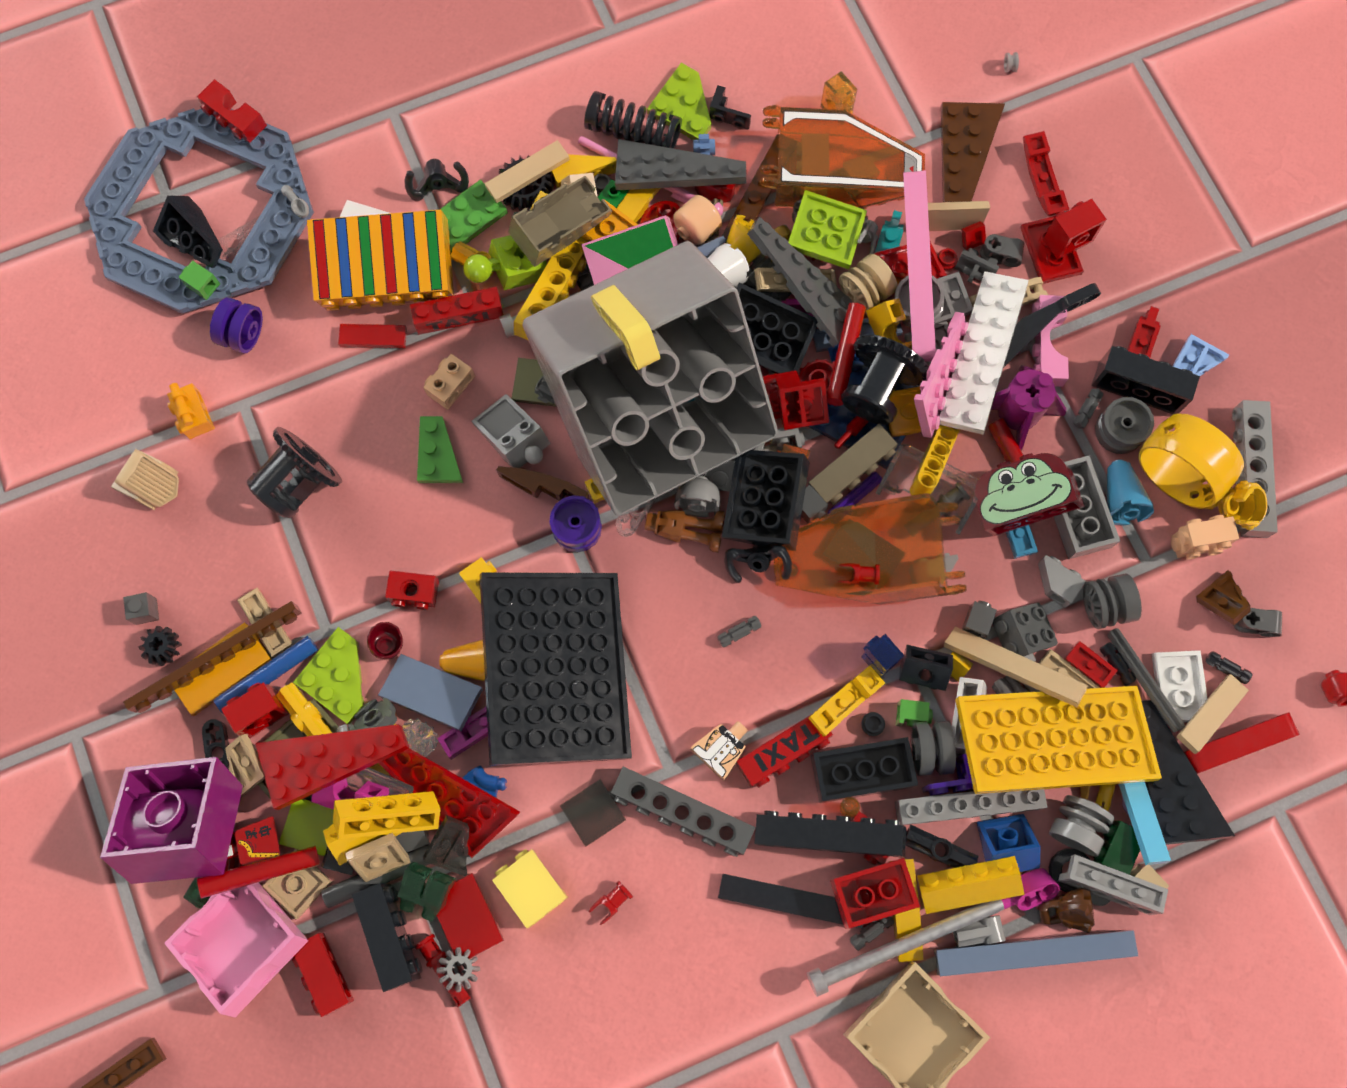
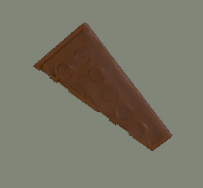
[941,102,1005,202]

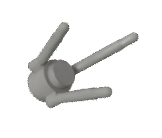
[857,220,878,254]

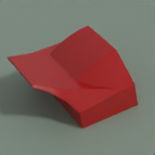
[694,184,735,203]

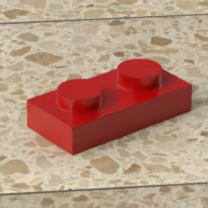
[1064,641,1118,688]

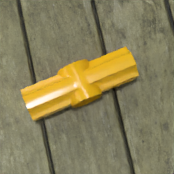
[276,682,332,736]

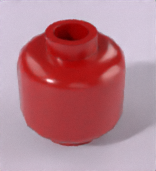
[1321,670,1347,707]

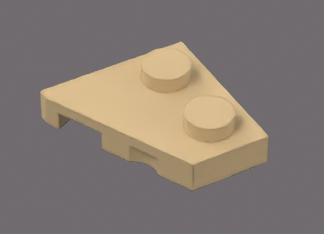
[225,734,265,798]

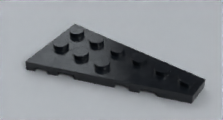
[1141,700,1235,845]

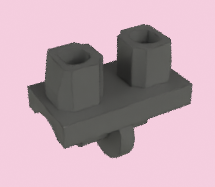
[954,248,999,283]

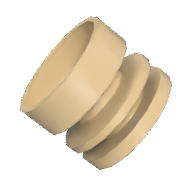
[839,254,898,313]

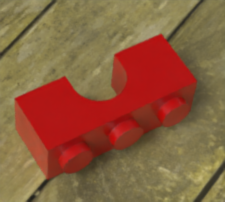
[197,79,267,143]

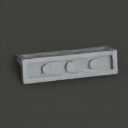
[1058,855,1168,915]

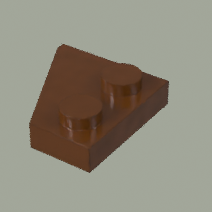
[1196,570,1251,625]

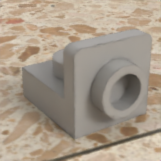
[770,428,805,453]

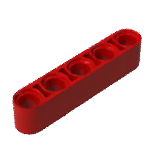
[1184,712,1300,774]

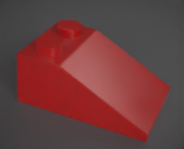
[830,858,920,929]

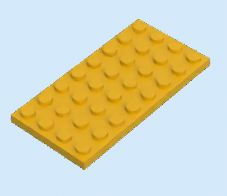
[955,686,1162,794]

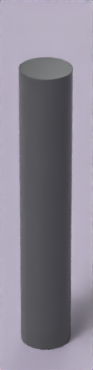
[321,844,436,908]

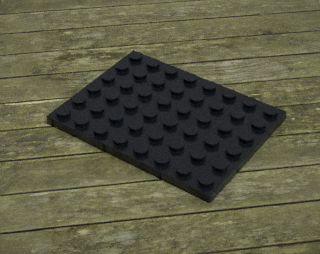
[480,572,632,766]

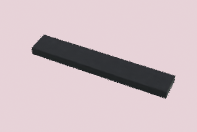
[718,874,863,929]

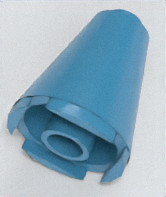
[1106,459,1154,525]

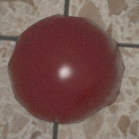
[367,622,403,660]

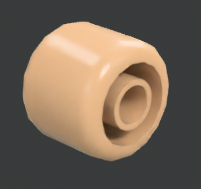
[673,195,722,245]

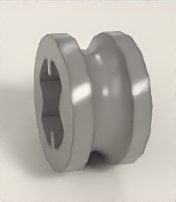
[1004,52,1019,73]

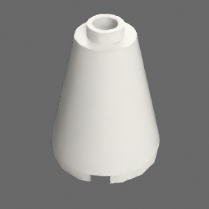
[707,244,749,287]

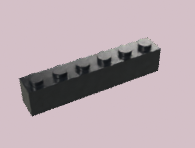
[755,811,906,857]

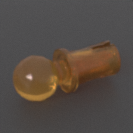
[839,797,860,817]

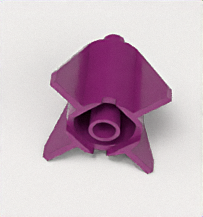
[991,365,1067,451]

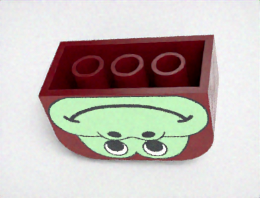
[974,453,1084,536]

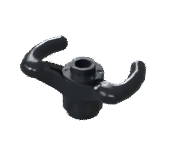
[404,159,469,201]
[724,545,792,583]

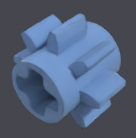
[693,134,715,156]

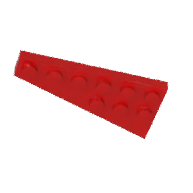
[255,724,409,810]
[379,748,520,858]

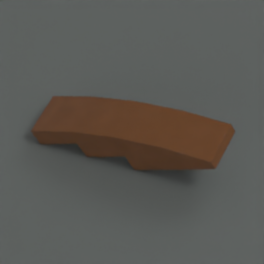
[496,466,590,501]

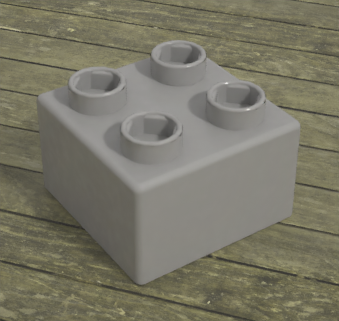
[523,241,778,516]

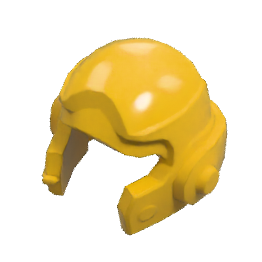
[1218,480,1267,530]

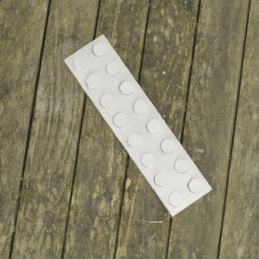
[939,272,1028,435]

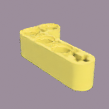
[591,285,660,370]

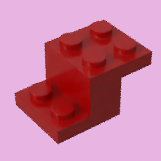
[762,370,829,430]

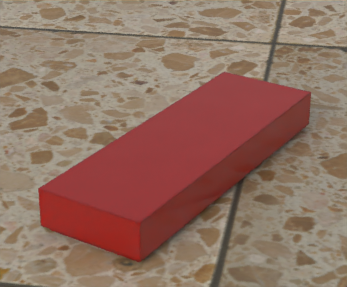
[338,324,407,348]

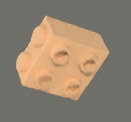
[1171,515,1239,560]

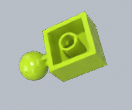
[463,235,547,290]

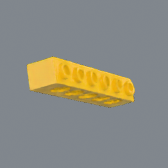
[514,236,588,341]

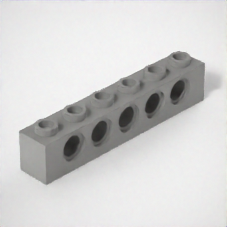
[1232,400,1278,538]
[895,789,1048,825]

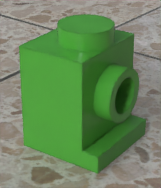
[896,699,933,727]

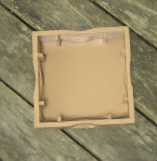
[843,961,990,1088]

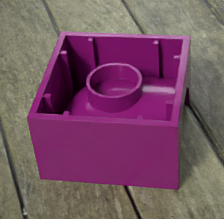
[100,757,243,884]

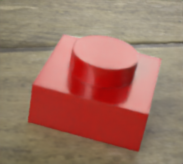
[961,221,986,250]

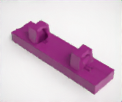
[437,707,488,760]

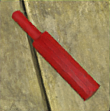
[834,416,869,449]

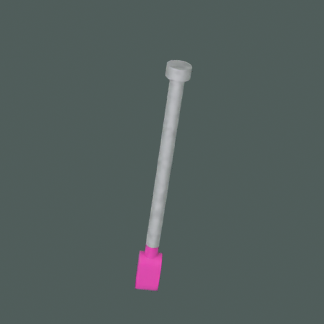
[807,868,1060,997]

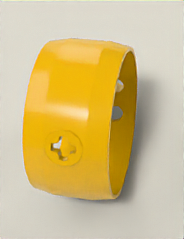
[1138,414,1244,510]

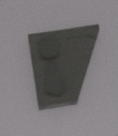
[423,815,469,876]

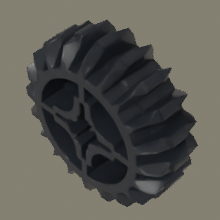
[499,155,554,211]

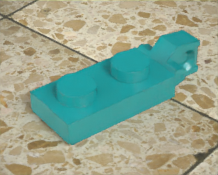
[875,210,904,252]

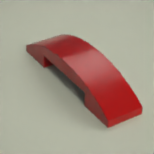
[1023,131,1070,216]

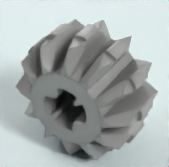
[436,947,480,992]

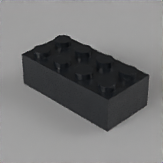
[1091,346,1200,415]
[811,737,918,803]
[352,883,423,992]

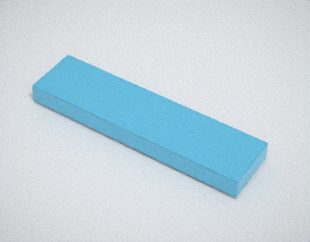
[1119,782,1171,865]

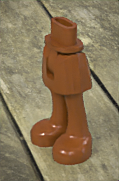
[645,511,725,553]

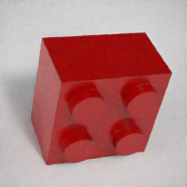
[1043,199,1107,260]
[221,682,290,738]

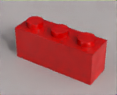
[292,933,354,1017]

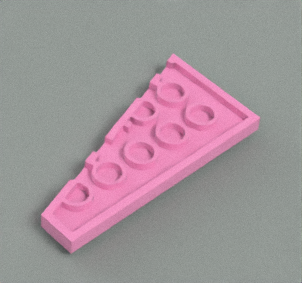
[914,312,968,438]

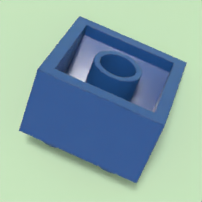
[977,814,1041,872]

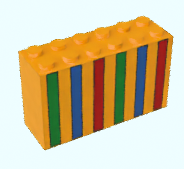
[307,209,454,311]

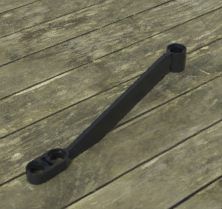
[939,283,1101,415]

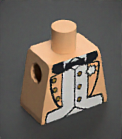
[691,721,748,781]

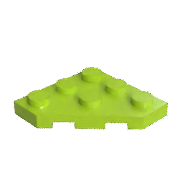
[647,63,711,140]
[293,627,364,725]

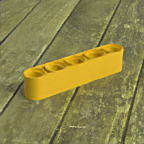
[910,425,960,501]

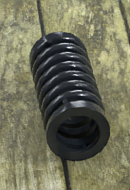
[584,91,682,149]

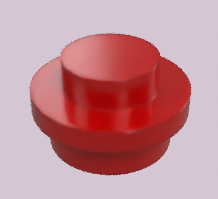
[937,248,958,270]

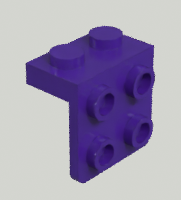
[922,754,973,796]

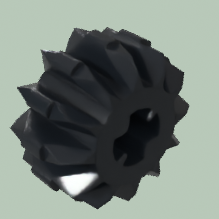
[138,626,182,666]

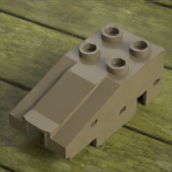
[508,176,612,267]

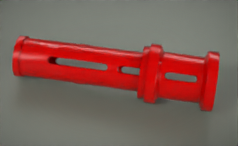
[414,933,471,1008]

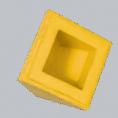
[951,652,973,682]

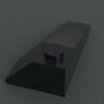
[153,195,223,268]

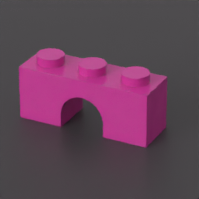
[312,778,389,810]

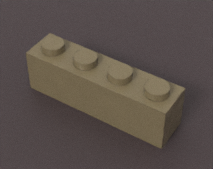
[809,423,897,505]

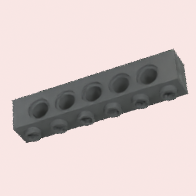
[611,766,756,857]

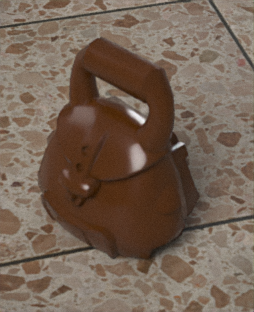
[1038,888,1095,933]

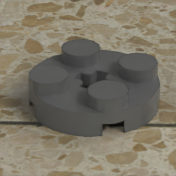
[350,698,397,730]

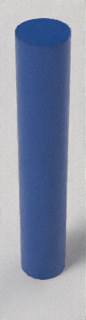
[213,635,318,714]

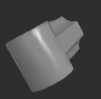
[953,915,1006,947]

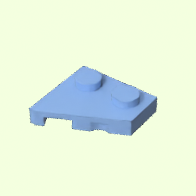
[1173,334,1229,376]

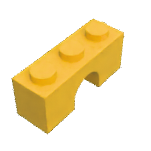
[866,298,912,350]

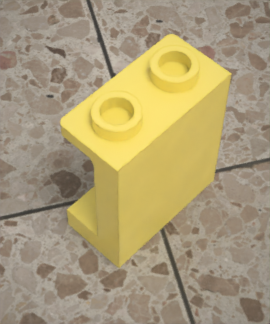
[492,849,568,929]

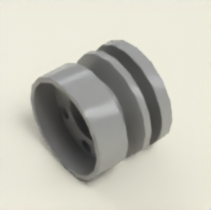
[1049,795,1114,857]

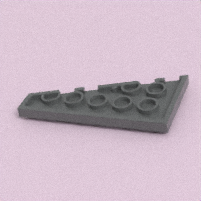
[615,139,746,190]
[747,217,853,347]

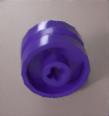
[210,297,263,353]
[549,495,602,552]

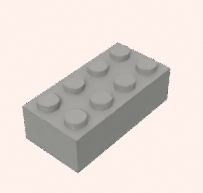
[1054,455,1120,560]

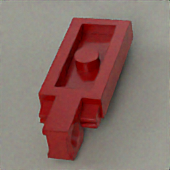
[1127,306,1161,358]

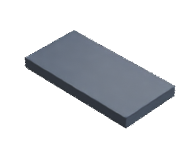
[378,654,483,732]

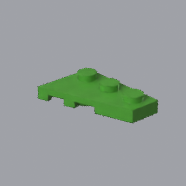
[417,416,463,483]

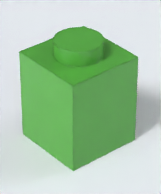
[179,260,220,300]

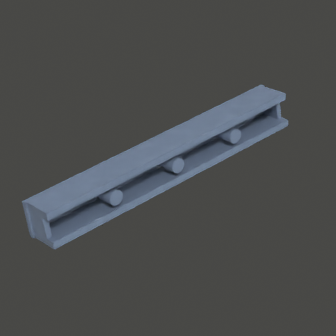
[934,930,1138,977]

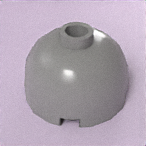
[674,476,721,517]

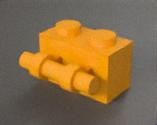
[167,383,215,439]

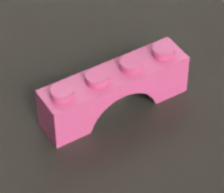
[1031,295,1069,387]

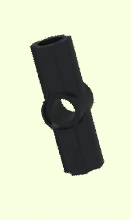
[906,824,979,868]

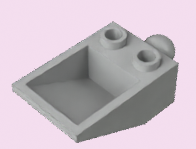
[472,394,551,468]

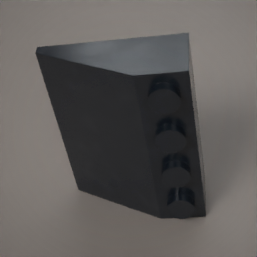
[735,282,818,374]
[722,450,810,551]

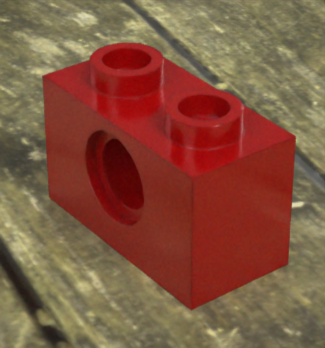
[385,570,439,610]

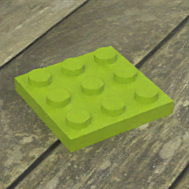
[788,190,867,269]

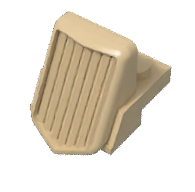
[111,449,179,510]

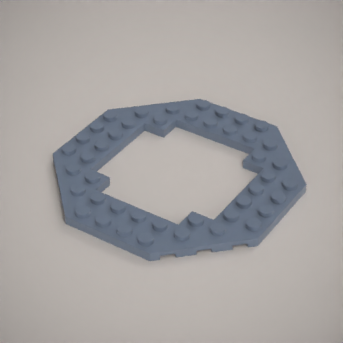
[84,108,314,314]

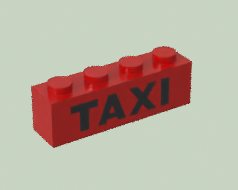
[410,287,504,335]
[736,714,833,788]

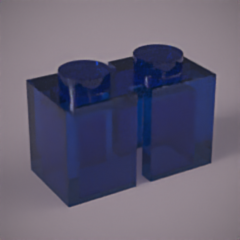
[861,634,904,677]

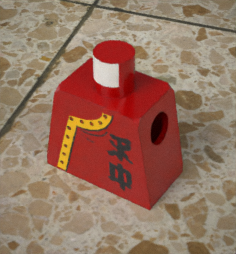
[227,816,280,866]

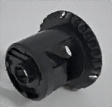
[841,335,929,425]
[247,427,342,518]

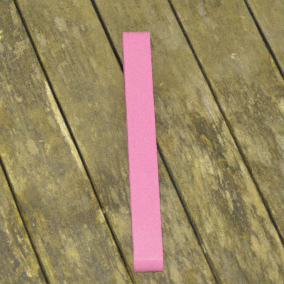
[903,170,936,362]

